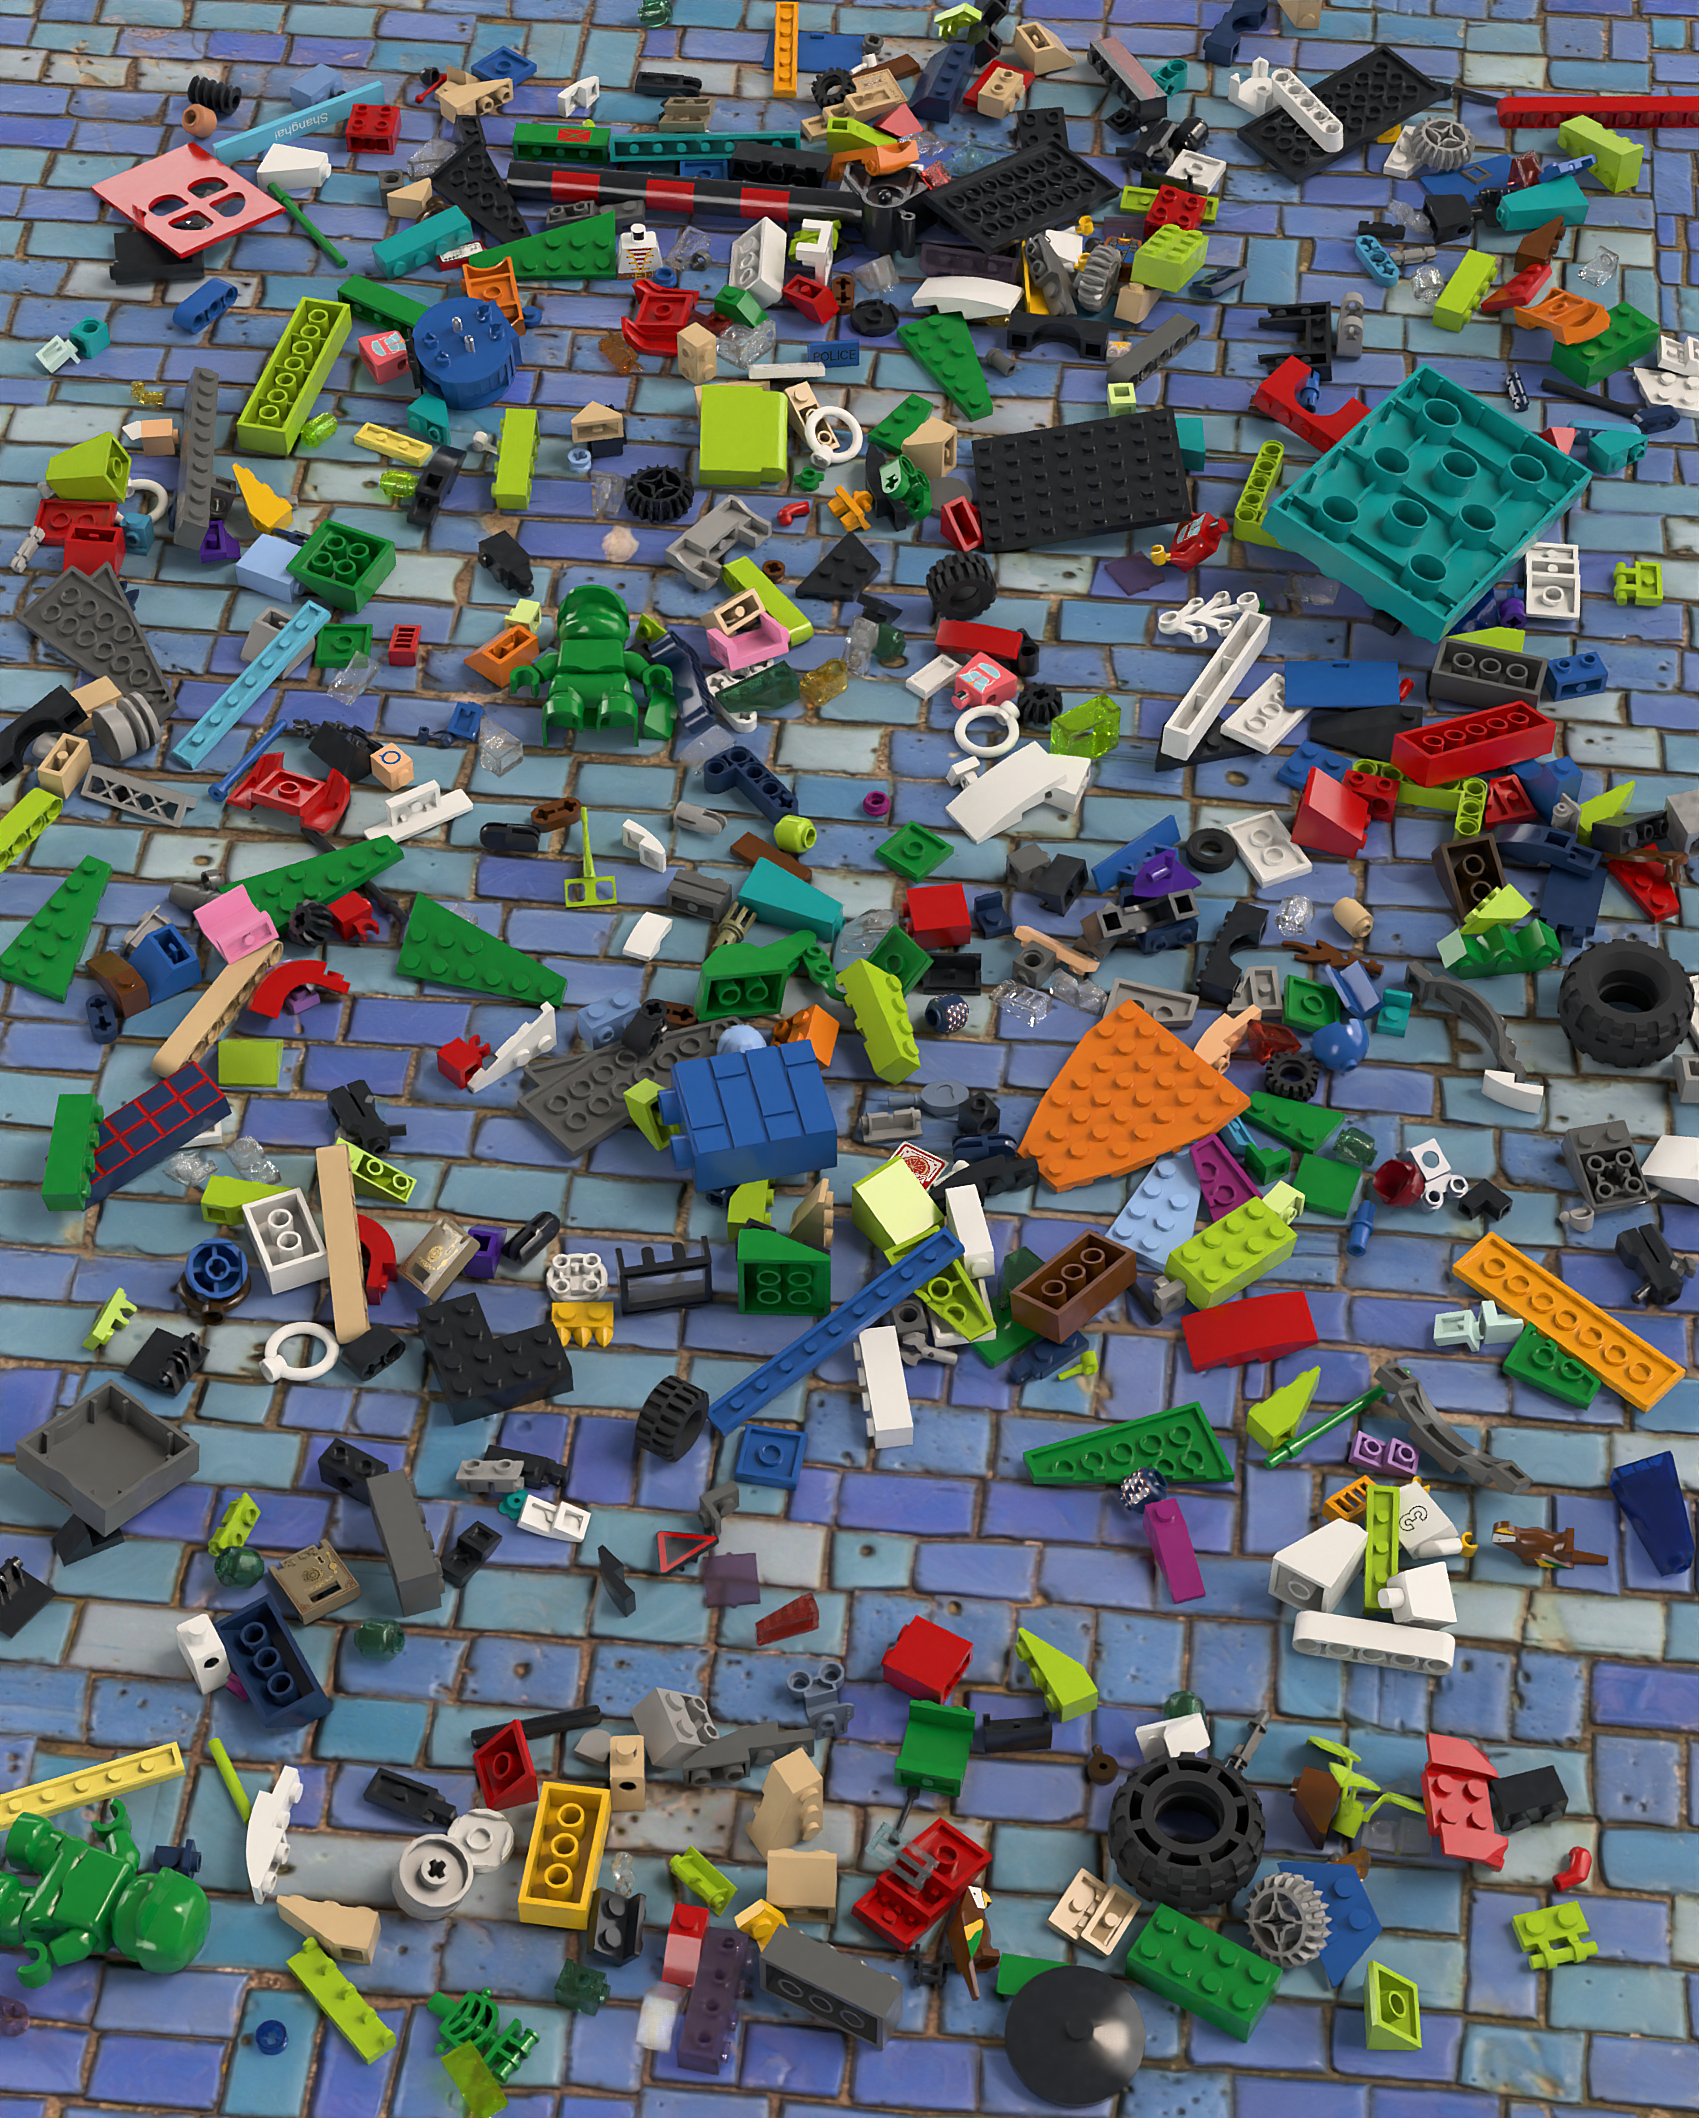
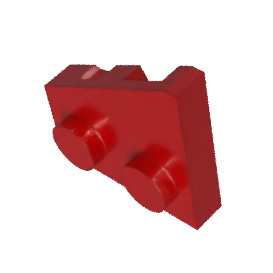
[1484,774,1537,831]

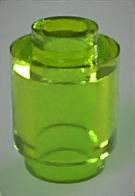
[301,412,338,448]
[380,469,419,498]

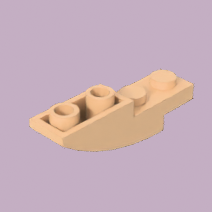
[1194,1004,1262,1075]

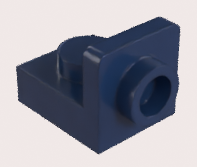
[974,891,1012,940]
[150,1839,202,1880]

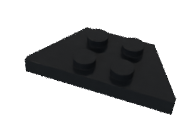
[795,531,881,602]
[1154,715,1256,772]

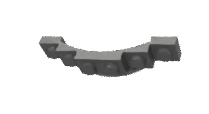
[1404,961,1526,1084]
[1373,1362,1533,1495]

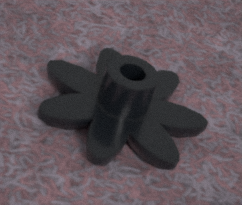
[293,719,320,739]

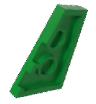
[868,393,933,456]
[1238,1091,1346,1155]
[1502,1321,1601,1411]

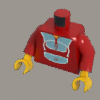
[1150,512,1229,573]

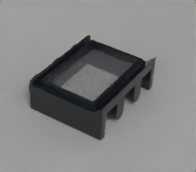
[615,1235,713,1317]

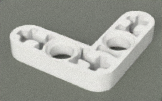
[706,658,774,733]

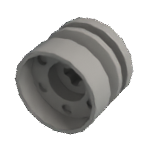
[91,691,162,763]

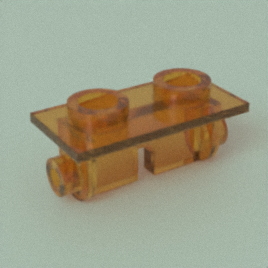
[598,328,642,374]

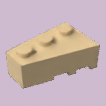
[744,1747,823,1860]

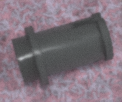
[985,348,1017,377]

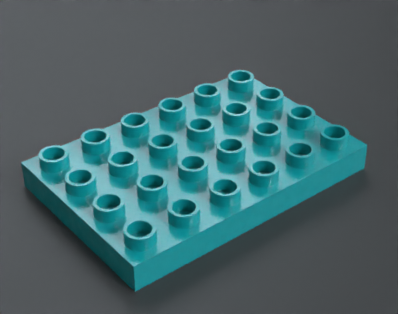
[1260,363,1594,645]

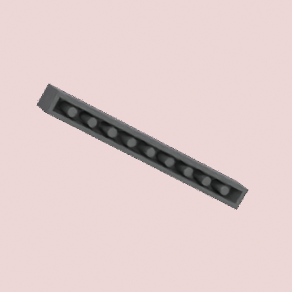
[174,366,219,551]

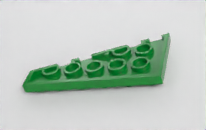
[896,311,993,422]
[217,834,405,935]
[395,892,568,1009]

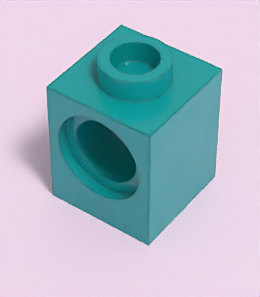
[69,315,111,360]

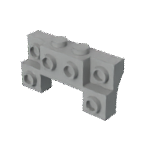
[665,494,772,591]

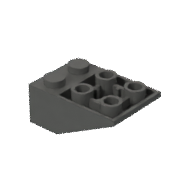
[1561,1119,1651,1210]

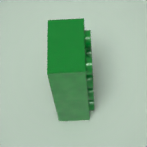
[1550,301,1660,390]
[1125,1903,1283,2043]

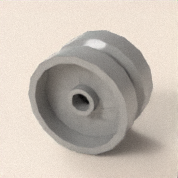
[391,1834,474,1921]

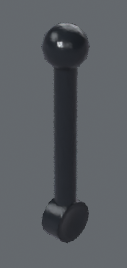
[888,1785,920,1846]

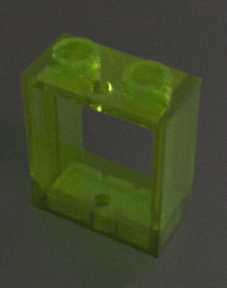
[1049,693,1121,761]

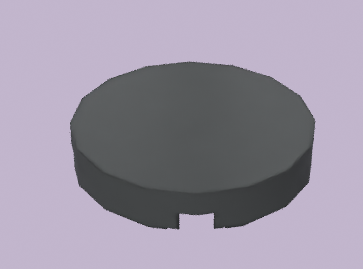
[930,477,973,517]

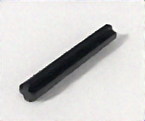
[471,1705,602,1749]

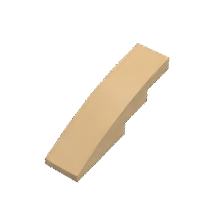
[800,85,897,143]

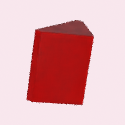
[472,1719,539,1811]

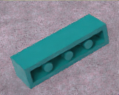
[372,205,474,281]

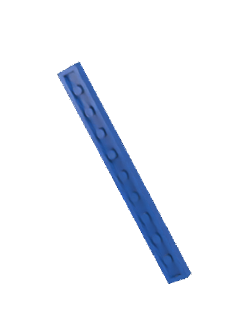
[707,1226,965,1437]

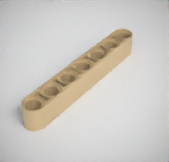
[151,940,283,1078]
[316,1143,370,1344]

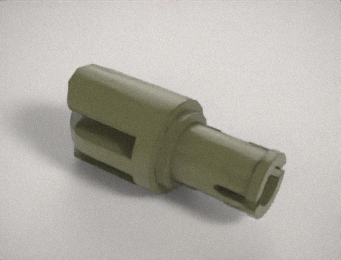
[711,901,757,953]

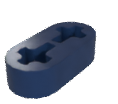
[1631,405,1680,435]
[86,994,118,1044]

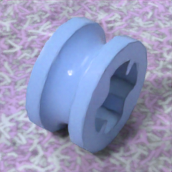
[568,448,592,473]

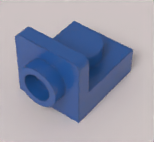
[447,701,488,742]

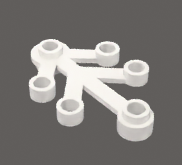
[1158,591,1260,643]

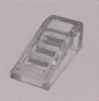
[663,226,711,272]
[988,979,1052,1027]

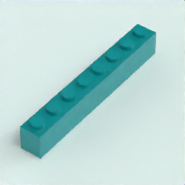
[610,130,801,162]

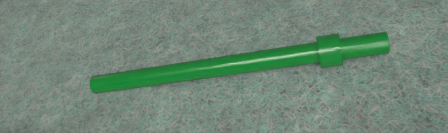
[267,182,348,269]
[1263,1367,1411,1469]

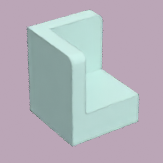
[1478,1300,1524,1344]

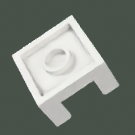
[1228,57,1280,117]
[796,219,833,286]

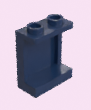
[1118,885,1199,955]

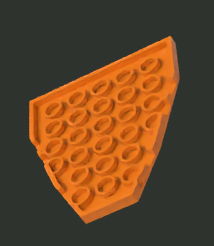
[1017,998,1251,1193]

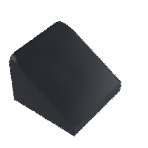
[832,236,855,264]

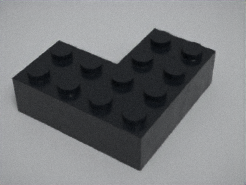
[416,1292,574,1426]

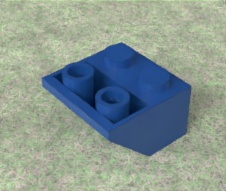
[127,923,203,1005]

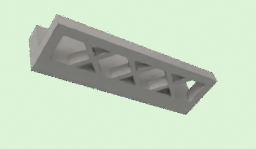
[81,763,198,828]

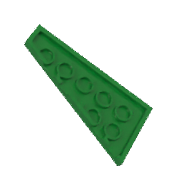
[469,210,616,281]
[0,855,112,1004]
[1023,1401,1235,1484]

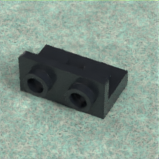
[586,1887,646,1968]

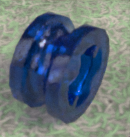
[255,2020,289,2056]

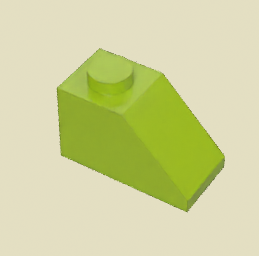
[623,1078,681,1151]

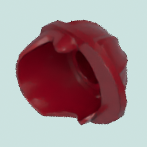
[1373,1159,1424,1208]

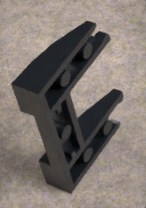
[1258,301,1332,381]

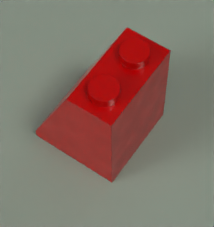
[1290,766,1371,860]

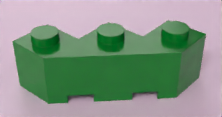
[1437,919,1563,980]

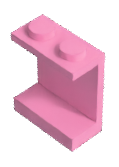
[193,884,279,965]

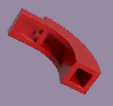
[246,960,351,1019]
[357,1213,398,1305]

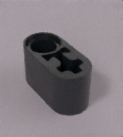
[340,1323,406,1381]

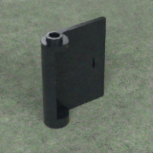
[109,226,205,285]

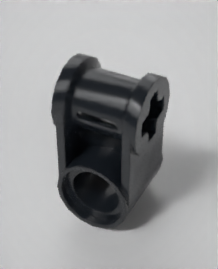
[1006,628,1040,677]
[621,999,668,1056]

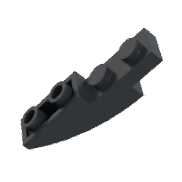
[865,444,909,532]
[407,445,467,529]
[928,1154,1039,1216]

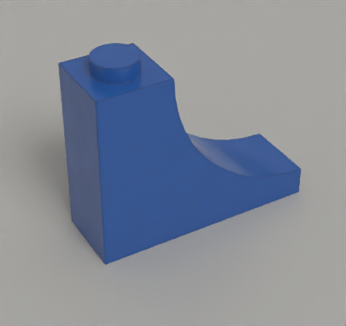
[1508,755,1583,827]

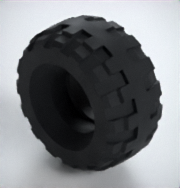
[1557,938,1695,1068]
[1108,1751,1266,1912]

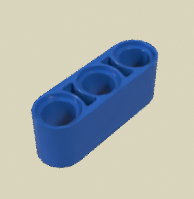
[173,277,238,333]

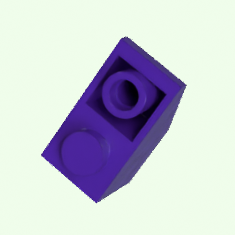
[463,1224,507,1279]

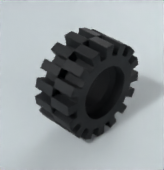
[811,67,857,109]
[1264,1050,1319,1102]

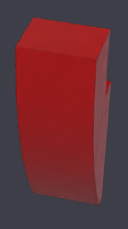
[934,620,1023,660]

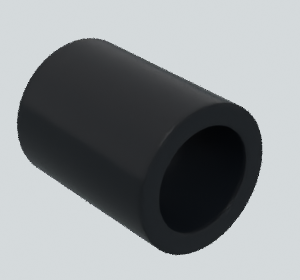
[1372,610,1402,636]

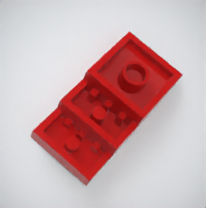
[1180,1291,1320,1373]
[851,1817,993,1954]

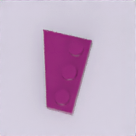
[1189,1133,1264,1224]

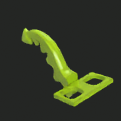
[564,807,617,908]

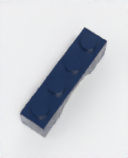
[1203,0,1269,68]

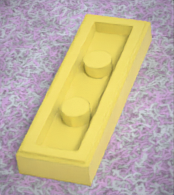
[354,422,433,468]

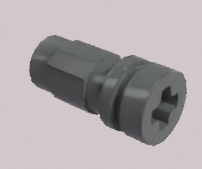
[168,882,223,911]

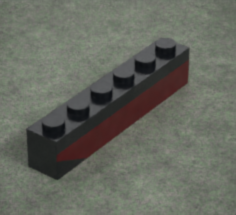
[1087,37,1167,122]

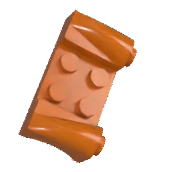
[829,140,919,182]
[460,256,526,336]
[1513,287,1611,345]

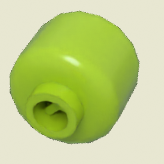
[774,815,817,853]

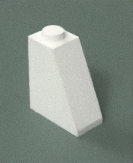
[256,143,331,192]
[945,1184,995,1279]

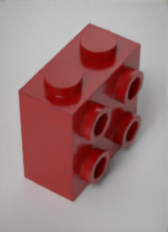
[345,104,402,155]
[1143,184,1207,237]
[901,883,971,949]
[881,1615,973,1705]

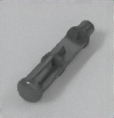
[1225,1709,1271,1775]

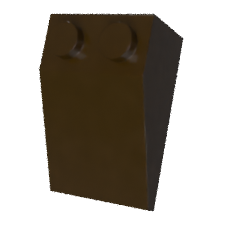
[1431,833,1507,926]

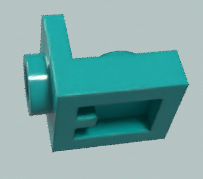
[1376,988,1413,1038]

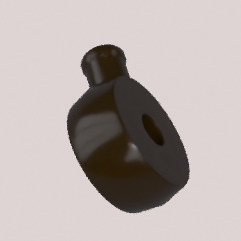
[1087,1745,1119,1785]

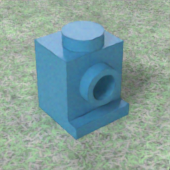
[120,512,155,556]

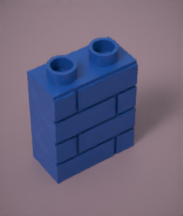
[657,1039,837,1192]

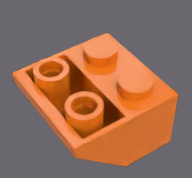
[464,625,539,688]
[770,1004,840,1071]

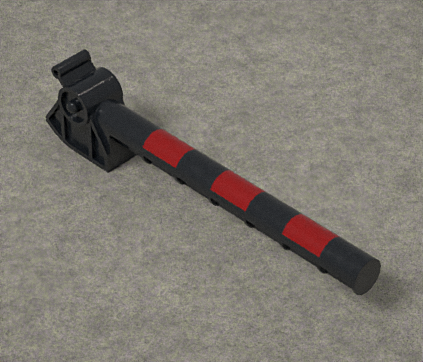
[507,159,940,258]

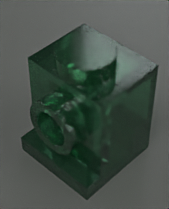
[554,1958,611,2016]

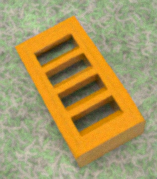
[1322,1475,1377,1524]

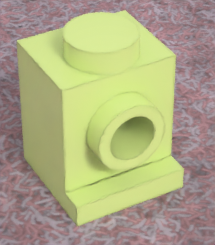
[1107,383,1136,417]
[504,598,542,635]
[1262,1180,1305,1225]

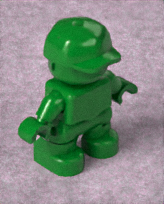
[509,585,673,747]
[0,1798,211,1989]

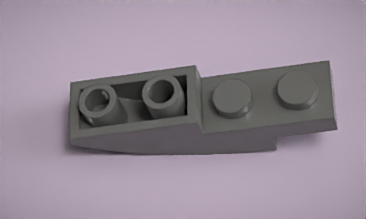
[546,200,645,235]
[1023,233,1078,318]
[682,1721,814,1787]

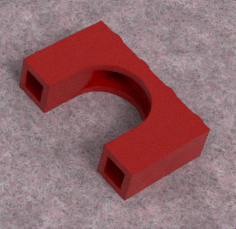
[1252,355,1372,454]

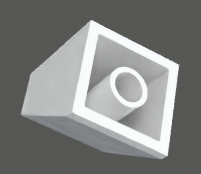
[1268,1518,1368,1614]

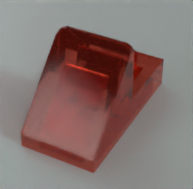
[1508,150,1542,189]
[1247,1019,1302,1066]

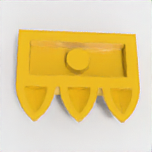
[552,1302,614,1348]

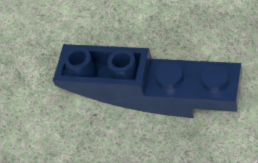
[1491,824,1603,878]

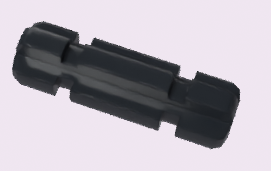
[1358,221,1406,239]

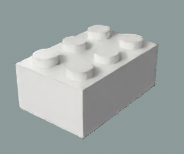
[242,1187,330,1295]

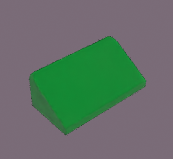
[643,687,679,741]
[996,1953,1071,1996]

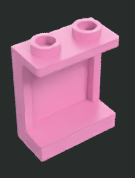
[706,612,790,672]

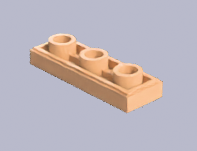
[1014,926,1100,976]

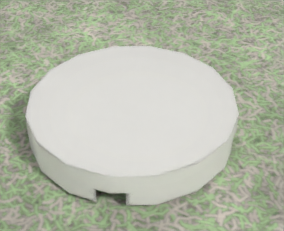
[447,1809,514,1874]

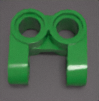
[879,454,932,521]

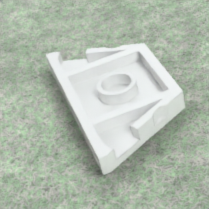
[1632,367,1699,419]

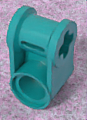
[1150,59,1188,100]

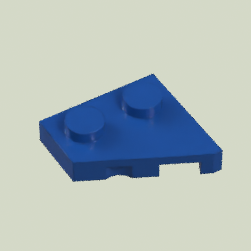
[1537,154,1598,184]

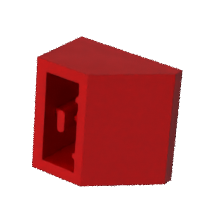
[63,523,127,578]

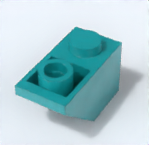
[406,392,451,446]
[1586,430,1649,475]

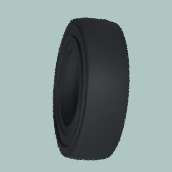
[1186,828,1236,873]

